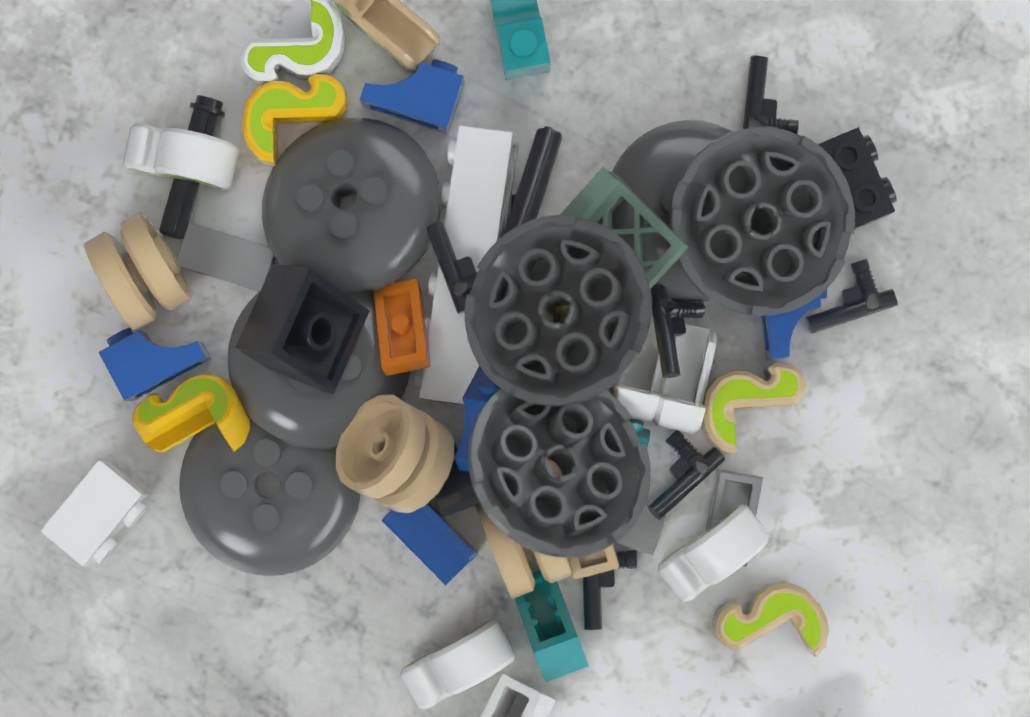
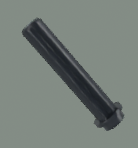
[159,95,225,239]
[497,126,562,240]

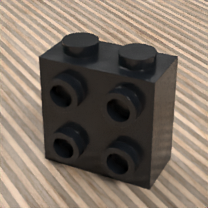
[818,127,897,230]

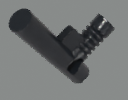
[743,56,799,134]
[427,222,478,314]
[806,259,898,334]
[650,285,705,378]
[648,430,725,520]
[583,550,637,630]

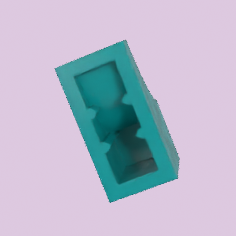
[490,0,550,80]
[514,570,589,682]

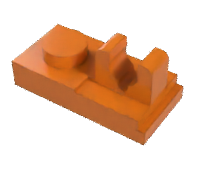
[373,278,431,376]

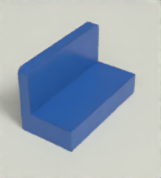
[381,502,478,586]

